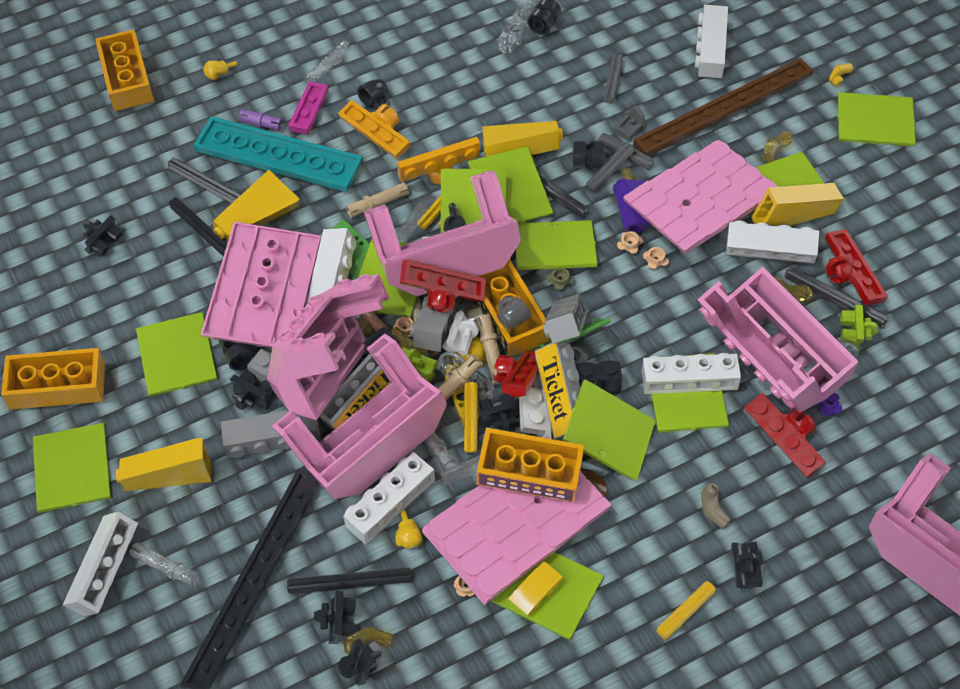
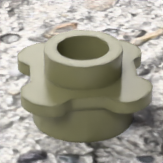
[547,268,574,290]

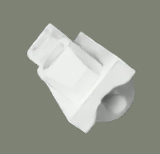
[442,310,479,356]

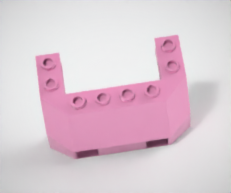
[363,170,521,296]
[698,267,859,412]
[267,274,390,420]
[272,334,447,499]
[869,453,960,616]

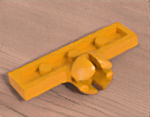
[338,100,411,160]
[397,137,480,185]

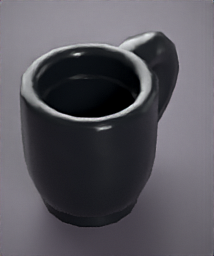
[357,79,389,110]
[443,202,467,232]

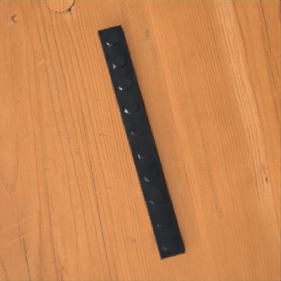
[180,469,319,689]

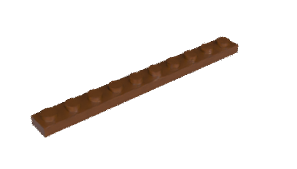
[633,58,813,156]

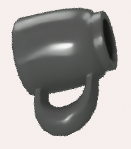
[497,296,532,330]

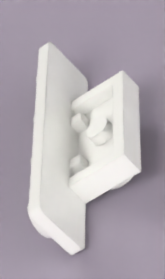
[519,374,552,439]

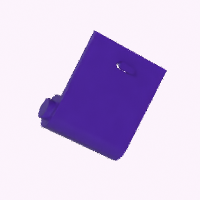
[613,179,653,234]

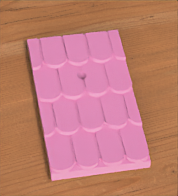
[623,140,777,254]
[201,222,321,348]
[422,436,611,605]

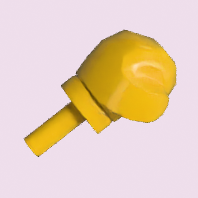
[203,60,238,80]
[395,510,423,549]

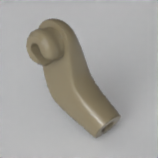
[701,483,731,530]

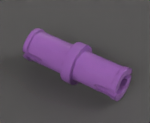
[239,109,282,131]

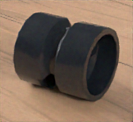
[527,0,561,35]
[573,141,604,168]
[218,340,256,371]

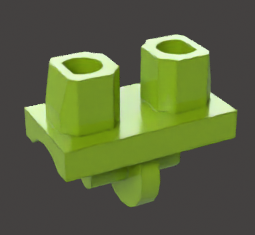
[840,305,878,352]
[402,347,439,383]

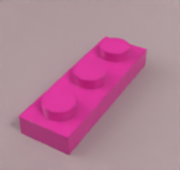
[288,81,329,135]

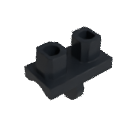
[83,215,122,256]
[230,370,274,410]
[479,393,520,432]
[731,542,763,589]
[313,591,356,644]
[338,638,382,686]

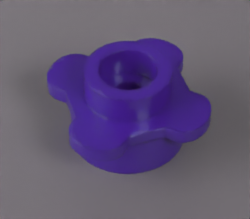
[818,393,842,416]

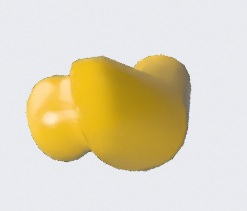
[829,63,853,87]

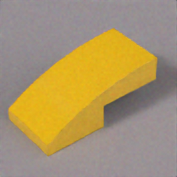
[509,561,564,616]

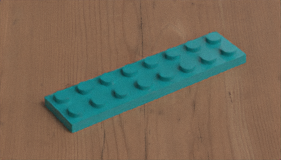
[193,116,363,192]

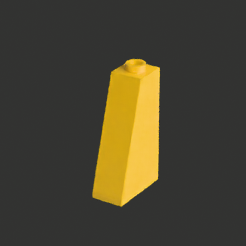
[482,121,563,157]
[213,170,300,241]
[751,183,844,227]
[116,438,211,491]

